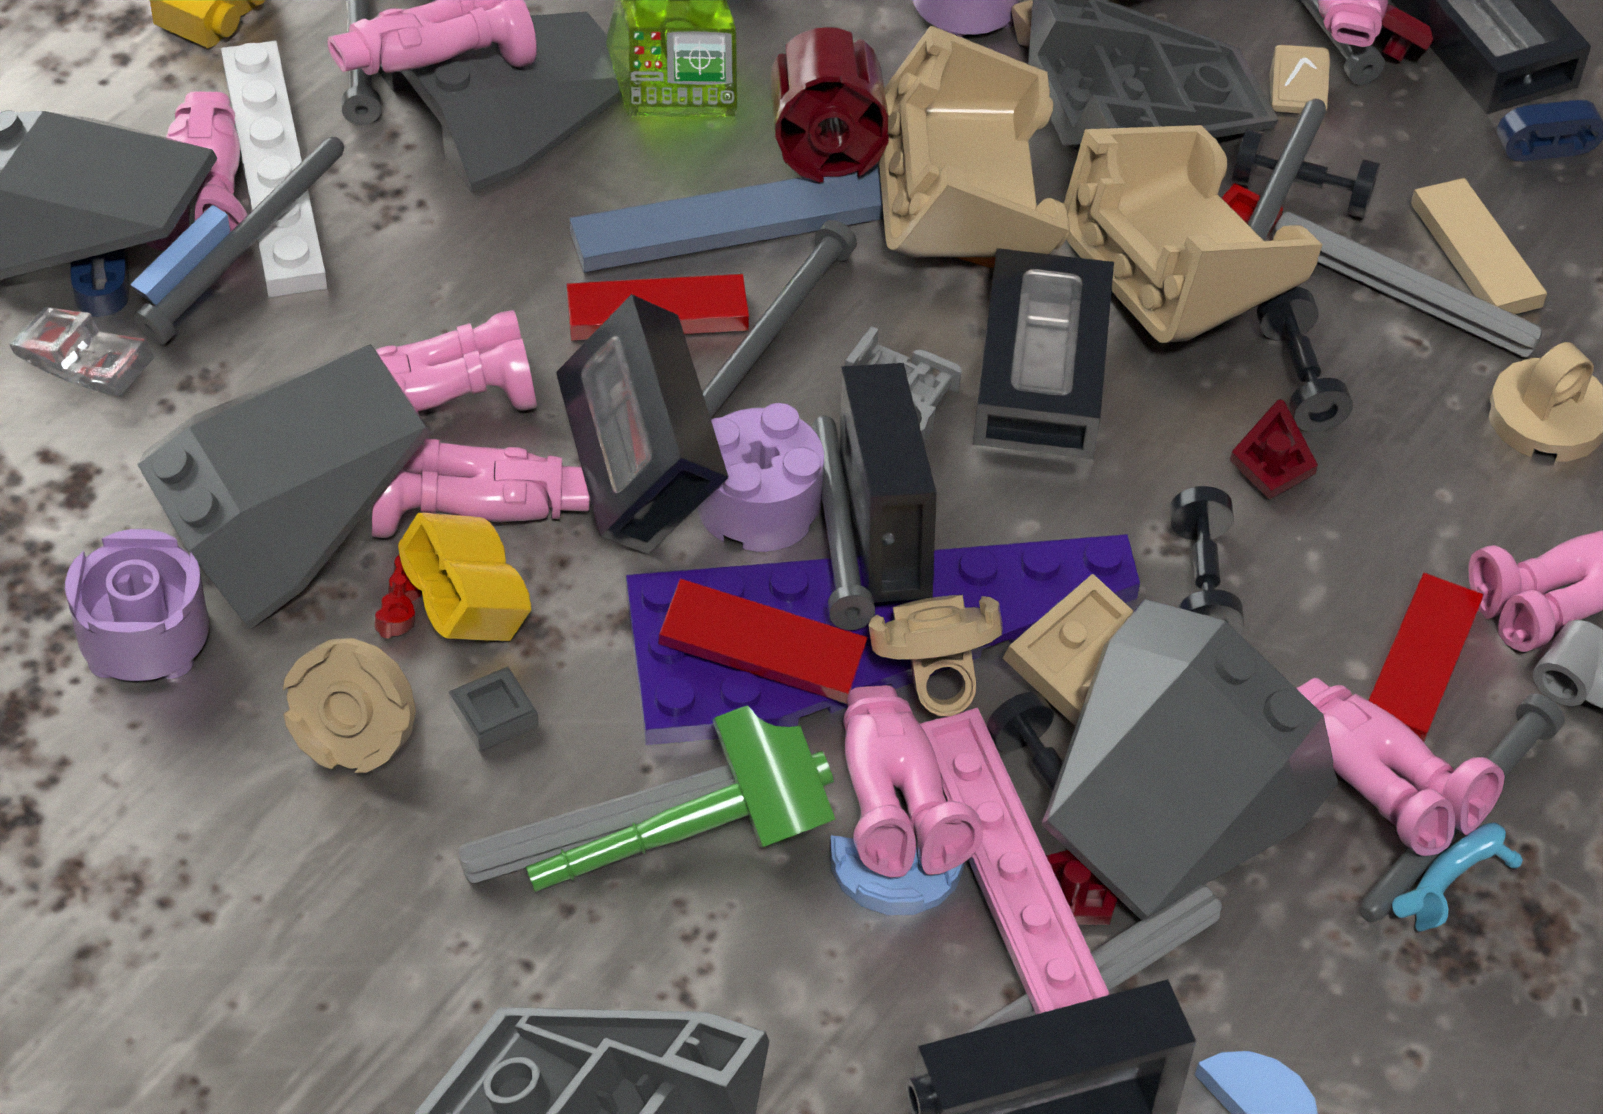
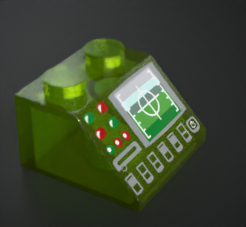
[606,0,737,116]

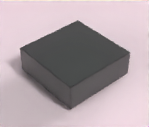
[449,666,539,752]

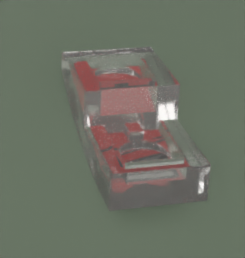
[10,307,155,396]

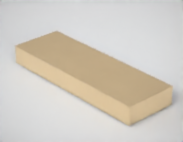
[1411,177,1547,314]

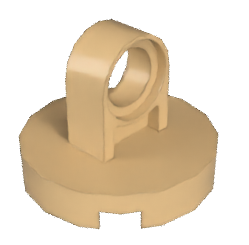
[1489,342,1603,462]
[868,595,1003,716]
[283,638,416,773]

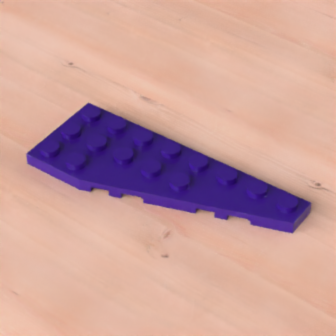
[626,534,1140,745]

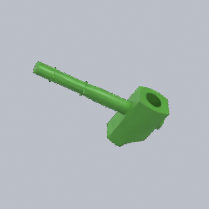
[526,705,835,892]

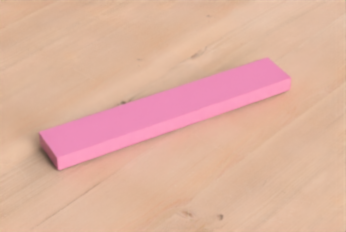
[920,708,1110,1014]

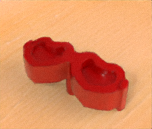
[374,555,422,639]

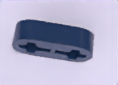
[1497,100,1603,161]
[70,248,129,317]

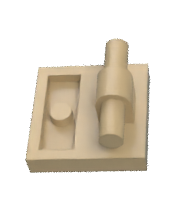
[1003,574,1133,726]

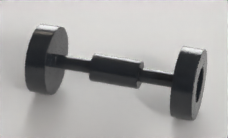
[1232,128,1380,219]
[1256,287,1353,432]
[1170,486,1244,633]
[986,692,1068,850]

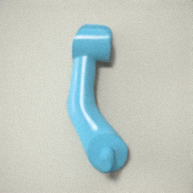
[1392,822,1523,932]

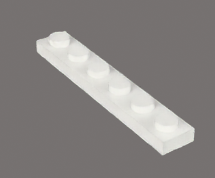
[221,41,327,298]

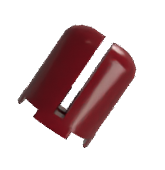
[771,27,889,182]

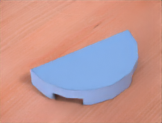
[131,205,230,305]
[830,835,965,915]
[1195,1051,1318,1114]

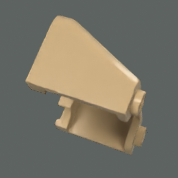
[879,25,1070,257]
[1064,125,1323,343]

